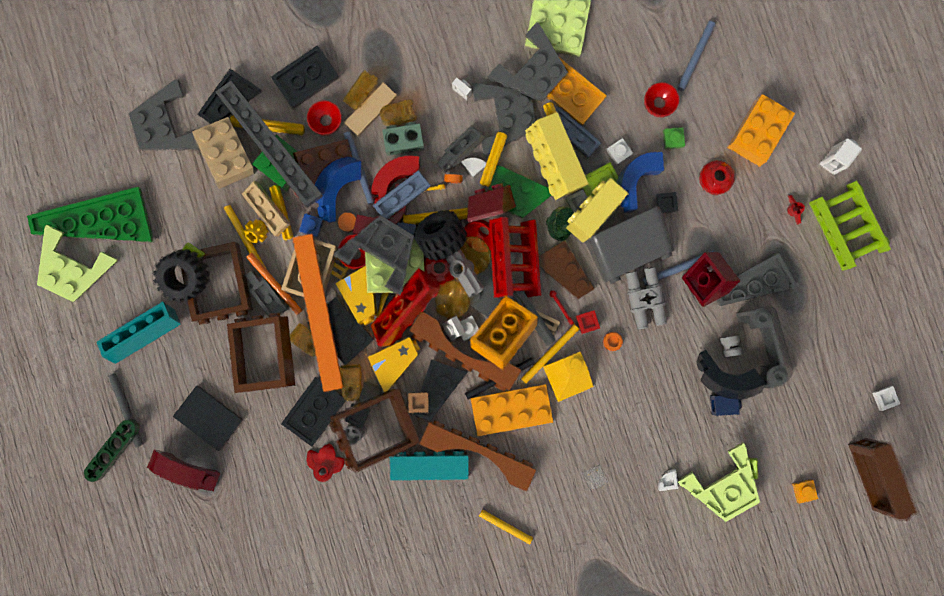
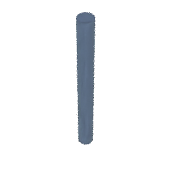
[677,21,715,91]
[344,131,375,205]
[642,251,714,286]

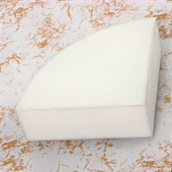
[461,158,486,177]
[658,468,679,491]

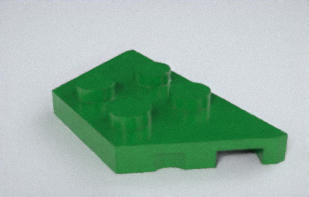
[488,164,552,219]

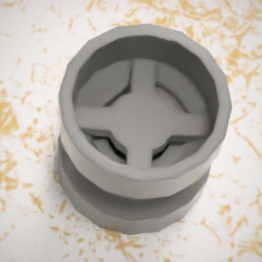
[720,335,743,357]
[344,425,363,446]

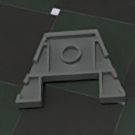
[488,22,568,102]
[128,79,200,151]
[472,83,535,156]
[333,215,414,295]

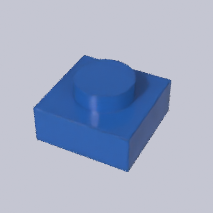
[299,214,324,238]

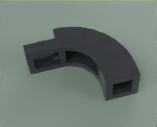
[696,350,766,399]

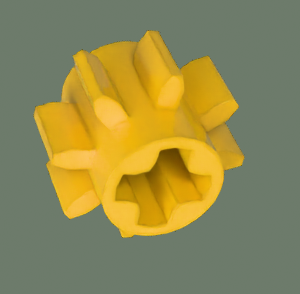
[243,219,269,243]

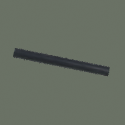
[465,357,535,400]

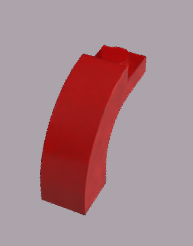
[371,156,420,203]

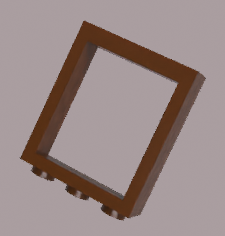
[181,241,253,325]
[227,313,296,393]
[329,388,420,473]
[848,438,918,521]

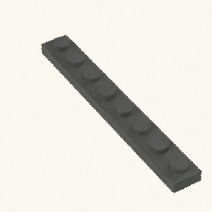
[216,81,323,208]

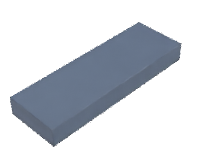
[556,106,601,158]
[373,170,431,220]

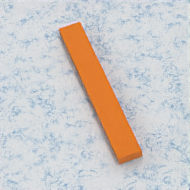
[293,234,344,392]

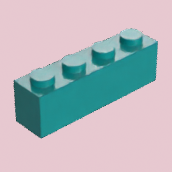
[97,302,181,364]
[390,451,469,481]

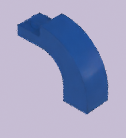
[616,152,664,213]
[315,157,361,223]

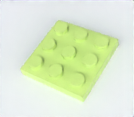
[525,0,591,56]
[365,239,424,293]

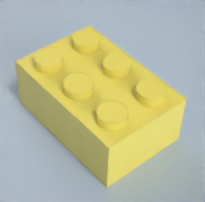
[566,178,628,243]

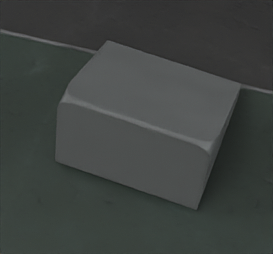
[359,382,383,406]

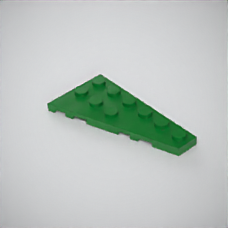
[27,187,154,242]

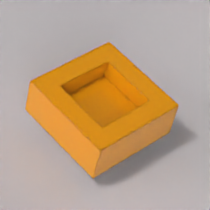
[792,479,818,504]

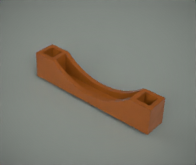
[409,312,522,392]
[420,420,536,491]

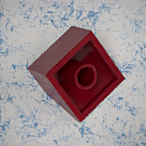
[467,183,516,222]
[682,252,740,307]

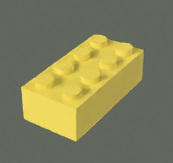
[525,112,588,200]

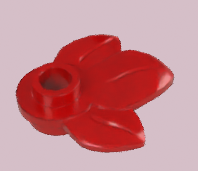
[307,443,345,482]

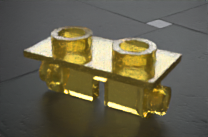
[343,70,378,111]

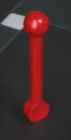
[549,290,574,325]

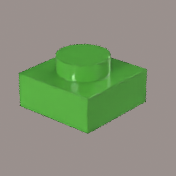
[663,128,685,149]

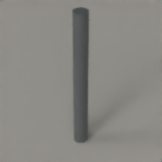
[108,374,143,448]

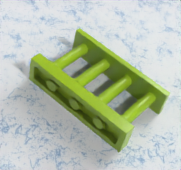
[809,181,891,271]

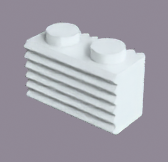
[820,139,862,175]

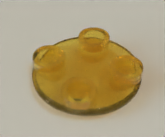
[460,237,491,274]
[435,281,470,319]

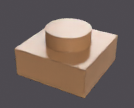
[408,392,429,413]

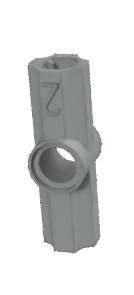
[446,249,484,297]

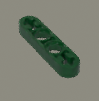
[84,419,140,482]

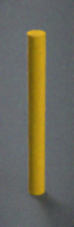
[224,205,266,268]
[521,324,579,384]

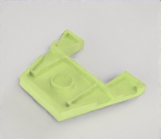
[37,225,118,302]
[678,442,760,522]

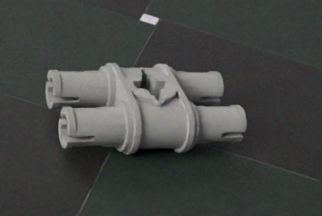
[626,267,667,330]

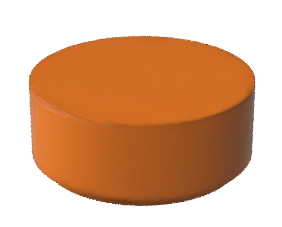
[444,174,463,183]
[338,213,356,232]
[603,332,623,351]

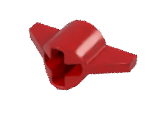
[787,195,805,225]

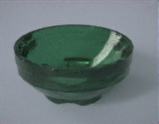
[546,206,574,241]

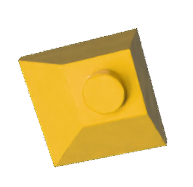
[543,352,593,402]

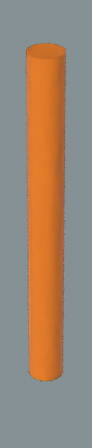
[246,253,303,315]

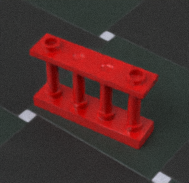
[489,217,541,298]

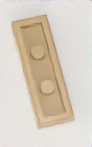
[344,82,397,137]
[242,181,290,237]

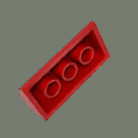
[371,268,440,347]

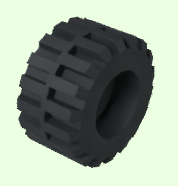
[414,210,467,260]
[153,249,210,302]

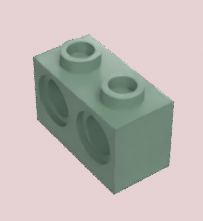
[382,122,424,156]

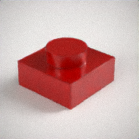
[576,310,600,334]

